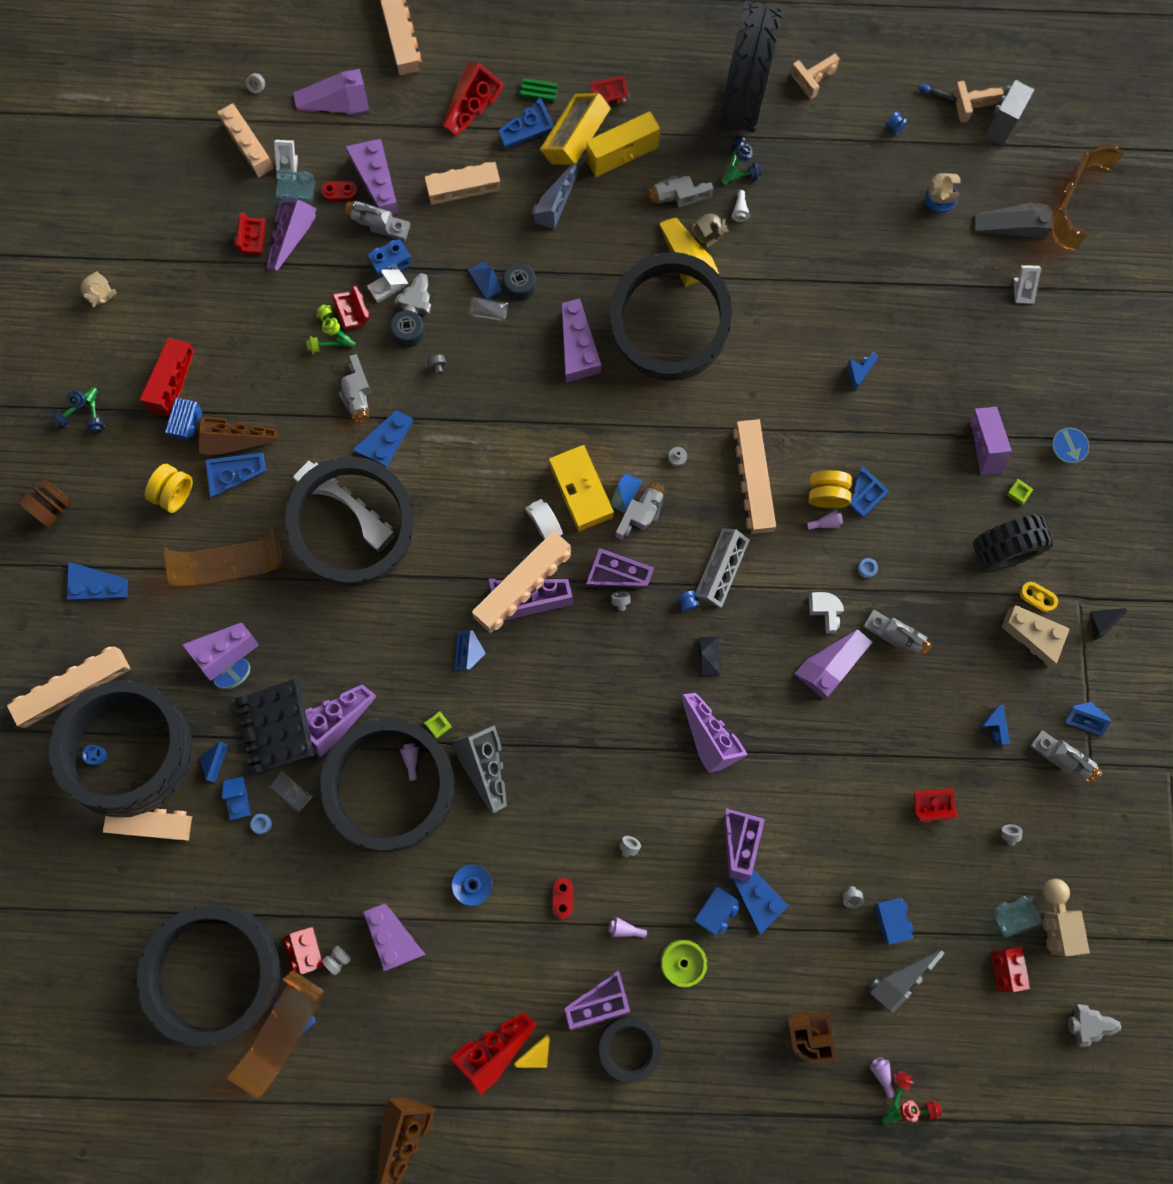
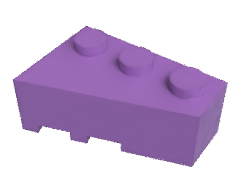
[364,904,425,971]

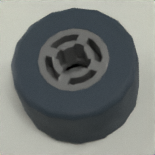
[503,263,536,300]
[390,310,425,347]

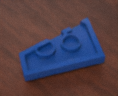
[498,98,554,149]
[353,410,413,468]
[206,453,266,498]
[67,562,128,601]
[732,870,788,935]

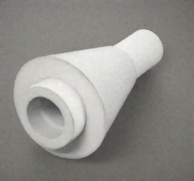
[732,190,750,222]

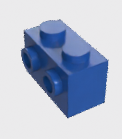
[367,239,412,279]
[695,887,739,938]
[874,898,914,945]

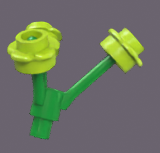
[306,305,356,355]

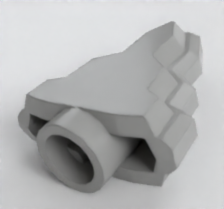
[394,273,431,315]
[1068,1004,1121,1047]

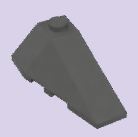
[974,203,1053,238]
[452,725,507,813]
[866,950,945,1013]

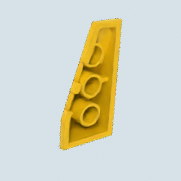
[659,217,719,287]

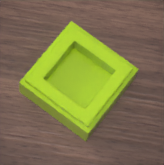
[1006,479,1034,506]
[424,711,452,739]

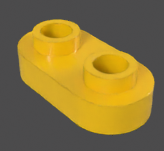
[1020,582,1058,612]

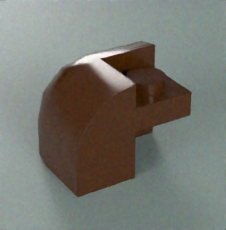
[789,1010,837,1064]

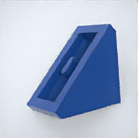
[468,262,502,300]
[610,473,642,514]
[454,631,486,671]
[1065,702,1111,736]
[200,742,228,783]

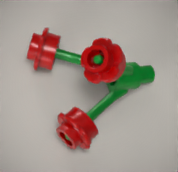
[881,1071,942,1126]

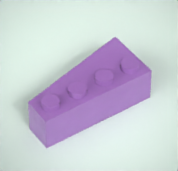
[346,139,399,215]
[489,579,573,621]

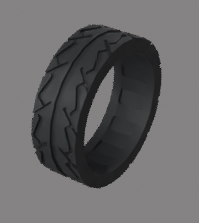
[718,1,783,133]
[610,252,732,381]
[285,456,414,586]
[48,680,193,817]
[320,718,455,852]
[137,905,282,1047]

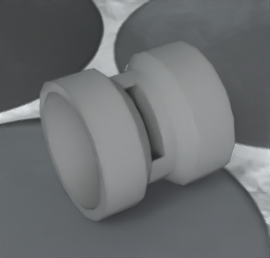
[322,946,351,975]

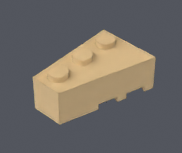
[1002,605,1070,667]

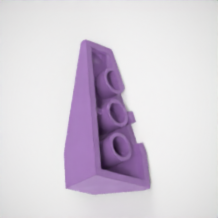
[293,69,370,115]
[266,199,316,270]
[794,630,872,699]
[681,693,748,773]

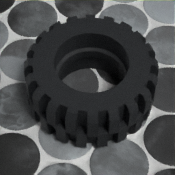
[973,514,1054,572]

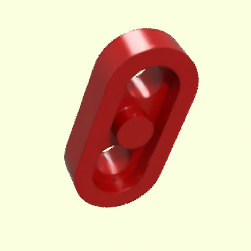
[321,181,358,202]
[553,878,573,919]

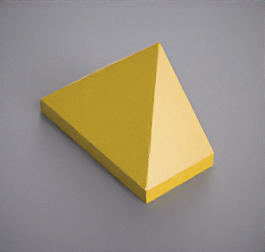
[515,1035,550,1068]

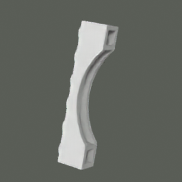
[293,460,395,553]

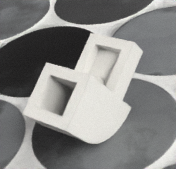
[525,499,563,540]
[809,592,844,634]

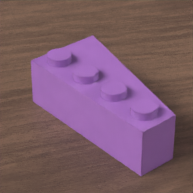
[562,298,601,383]

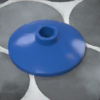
[452,865,493,906]

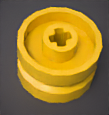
[145,464,193,513]
[808,470,852,508]

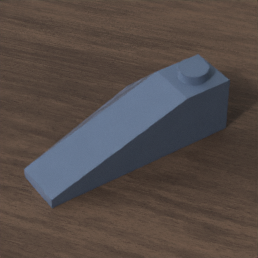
[532,160,580,229]

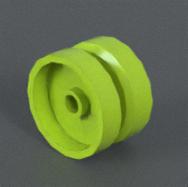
[660,940,707,987]

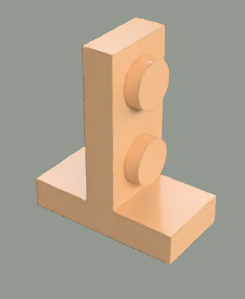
[790,53,840,100]
[953,81,1003,123]

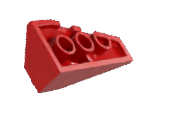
[442,62,504,136]
[450,1012,536,1095]

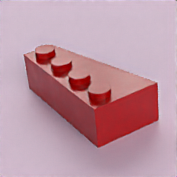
[140,338,195,417]

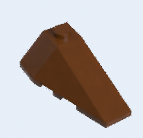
[199,417,278,456]
[377,1098,435,1184]

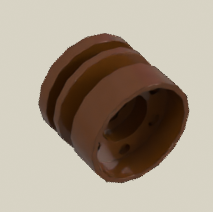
[17,477,72,528]

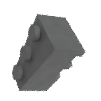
[984,80,1034,146]

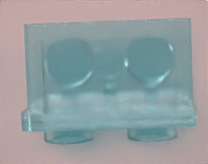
[276,169,316,202]
[994,896,1043,938]

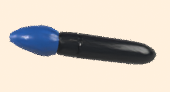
[918,84,958,103]

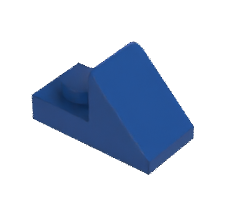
[847,352,879,391]
[978,705,1010,747]
[222,777,251,820]

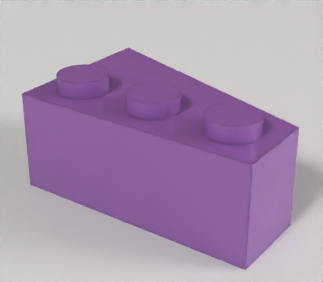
[970,407,1012,476]
[586,548,654,587]
[183,622,259,681]
[724,809,765,883]
[565,970,630,1031]

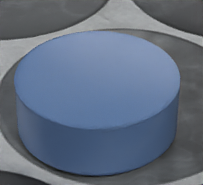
[858,558,878,578]
[250,814,272,834]

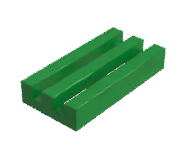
[520,78,558,102]

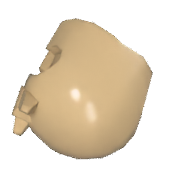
[928,173,960,204]
[80,272,117,307]

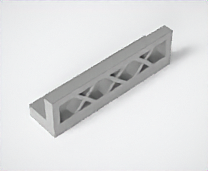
[695,528,749,608]

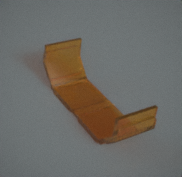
[1053,143,1124,250]
[163,528,284,587]
[227,971,324,1099]

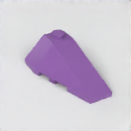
[305,684,376,757]

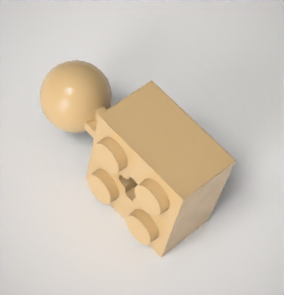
[1042,879,1090,956]

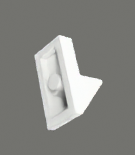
[274,140,298,179]
[1014,266,1041,303]
[367,269,409,303]

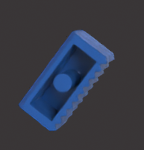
[165,397,202,442]

